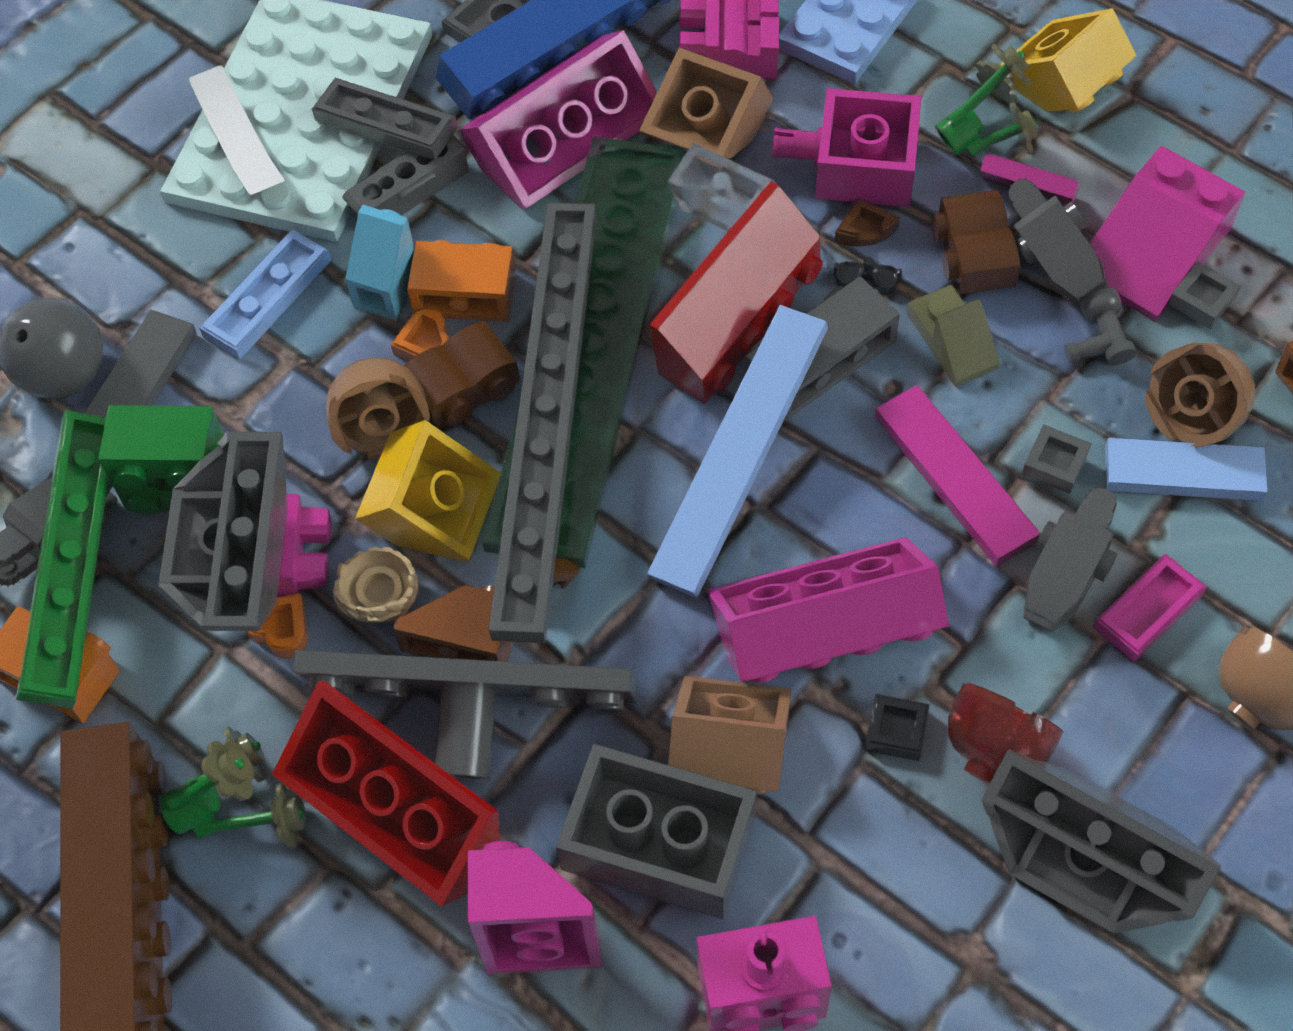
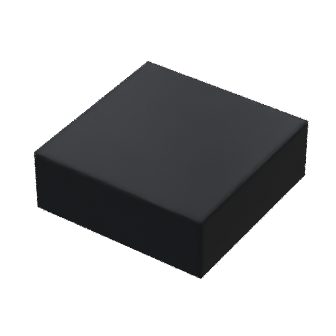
[865,694,930,761]

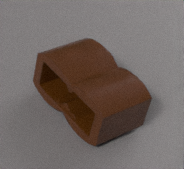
[932,190,1020,294]
[404,320,520,429]

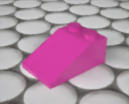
[1090,145,1245,322]

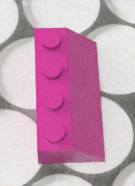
[458,30,657,209]
[706,537,949,683]

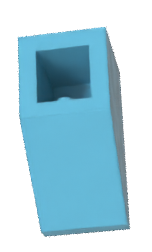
[345,205,415,321]

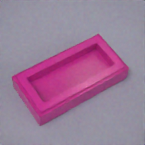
[980,154,1079,204]
[1093,553,1207,662]

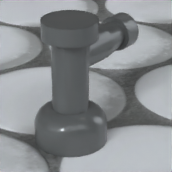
[1064,288,1137,365]

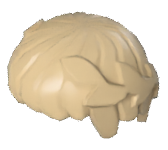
[333,547,418,623]

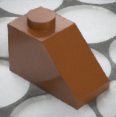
[393,585,513,662]

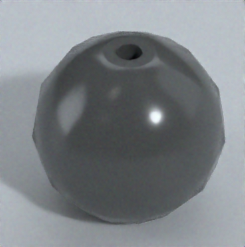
[0,298,103,399]

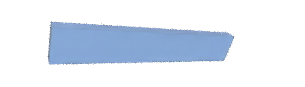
[647,305,828,598]

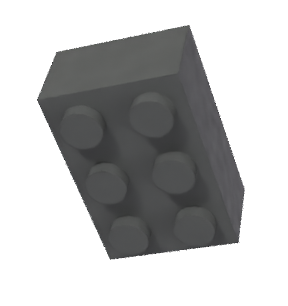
[556,744,757,919]

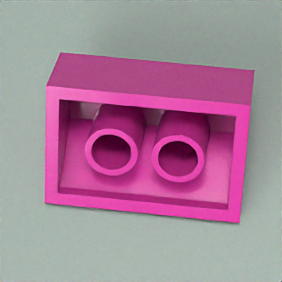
[468,841,602,974]

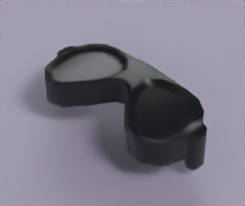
[833,257,902,295]

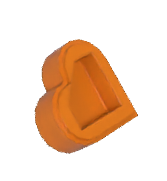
[391,308,449,361]
[246,593,308,659]

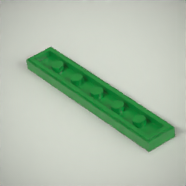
[16,410,109,709]

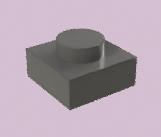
[1168,261,1241,329]
[1022,424,1092,494]

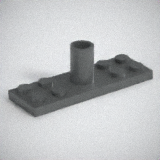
[293,650,638,779]

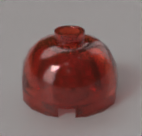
[948,682,1064,784]

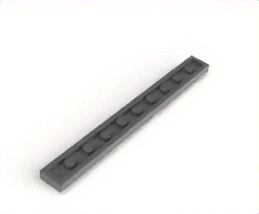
[489,203,597,643]

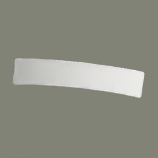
[189,65,285,195]

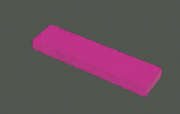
[875,385,1041,567]

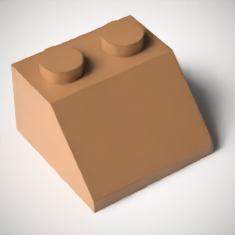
[639,47,773,165]
[668,676,792,795]

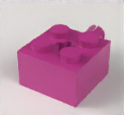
[772,88,922,207]
[697,915,832,1031]

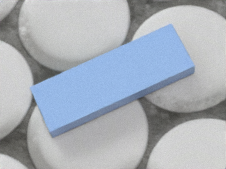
[200,229,331,359]
[1105,438,1267,501]

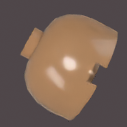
[1145,342,1255,447]
[325,357,430,459]
[1218,625,1293,730]

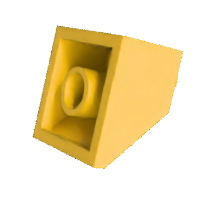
[1000,8,1137,113]
[355,420,502,562]

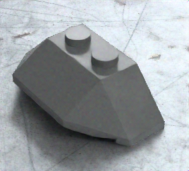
[158,432,288,631]
[981,749,1222,933]

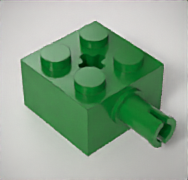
[98,405,224,515]

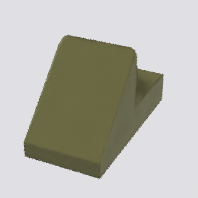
[907,285,1000,387]

